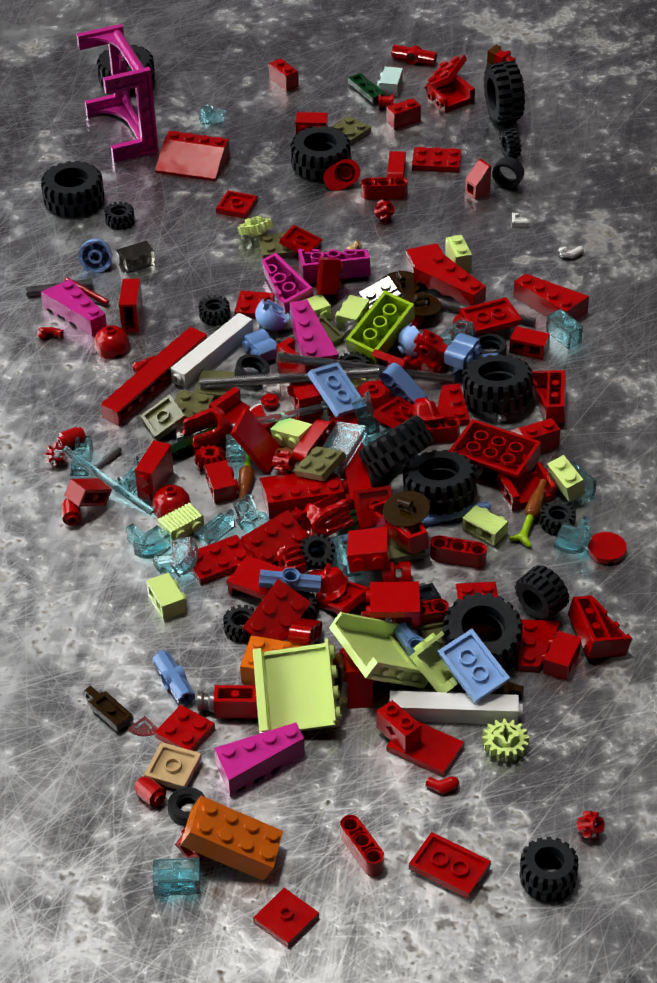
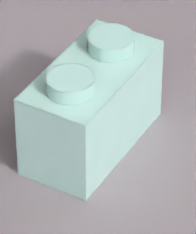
[377,66,403,97]

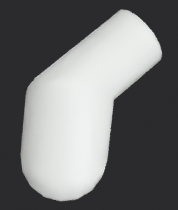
[559,246,584,259]

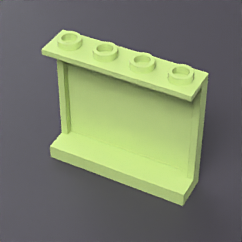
[329,612,429,688]
[253,638,342,733]

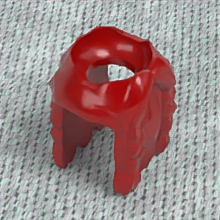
[182,407,232,453]
[300,494,354,538]

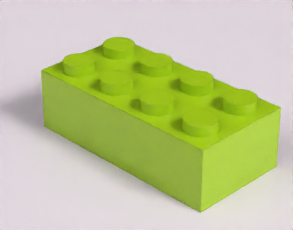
[346,290,415,365]

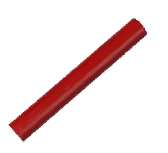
[64,277,110,306]

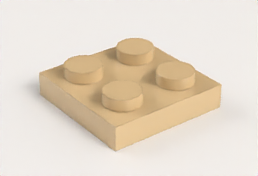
[144,742,202,790]

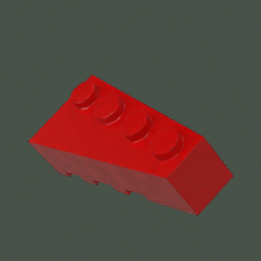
[413,250,486,306]
[513,273,589,328]

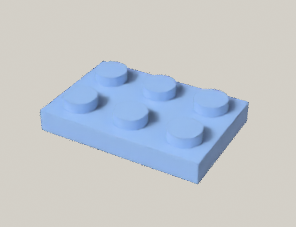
[307,362,367,418]
[437,629,510,703]

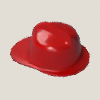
[323,159,361,191]
[409,398,447,421]
[316,563,348,603]

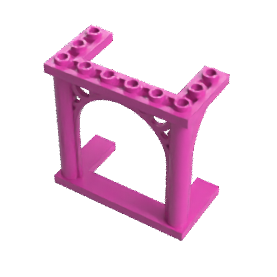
[76,24,159,162]

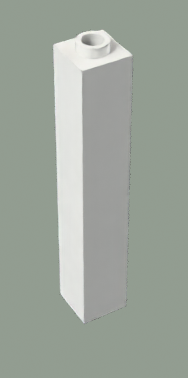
[171,313,253,388]
[390,691,523,725]

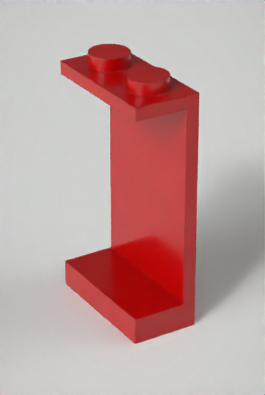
[209,387,282,436]

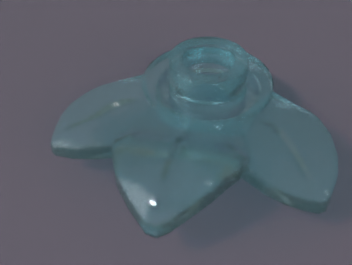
[199,105,227,125]

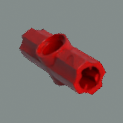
[391,44,437,66]

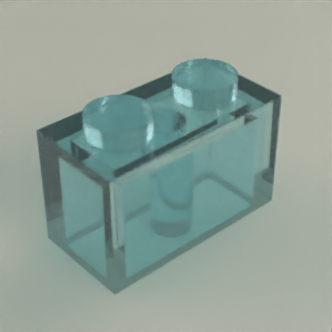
[546,309,583,350]
[153,858,201,897]

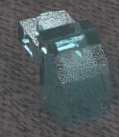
[440,320,476,345]
[226,434,246,463]
[232,494,269,534]
[553,515,593,554]
[126,523,171,559]
[153,537,198,577]

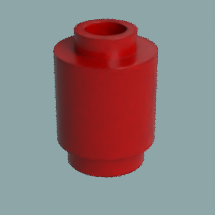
[57,427,86,450]
[61,498,82,526]
[134,776,166,807]

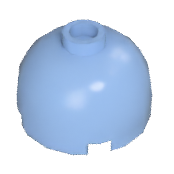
[78,238,113,273]
[255,299,291,332]
[397,323,421,359]

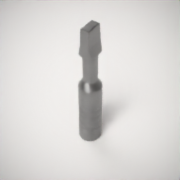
[89,446,122,475]

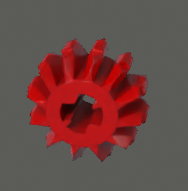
[194,444,227,472]
[277,544,306,574]

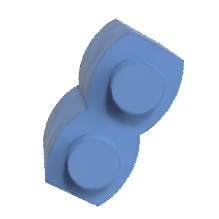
[242,329,277,362]
[444,333,481,370]

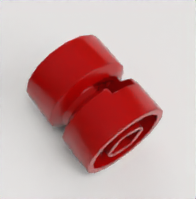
[382,561,411,582]

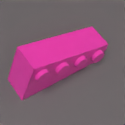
[298,249,371,284]
[262,253,314,315]
[41,279,107,337]
[290,300,339,360]
[214,722,305,796]

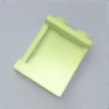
[409,631,459,693]

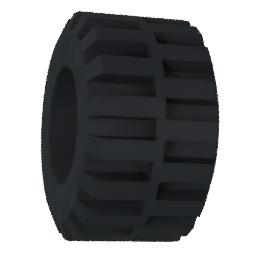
[515,565,570,621]
[519,837,579,901]

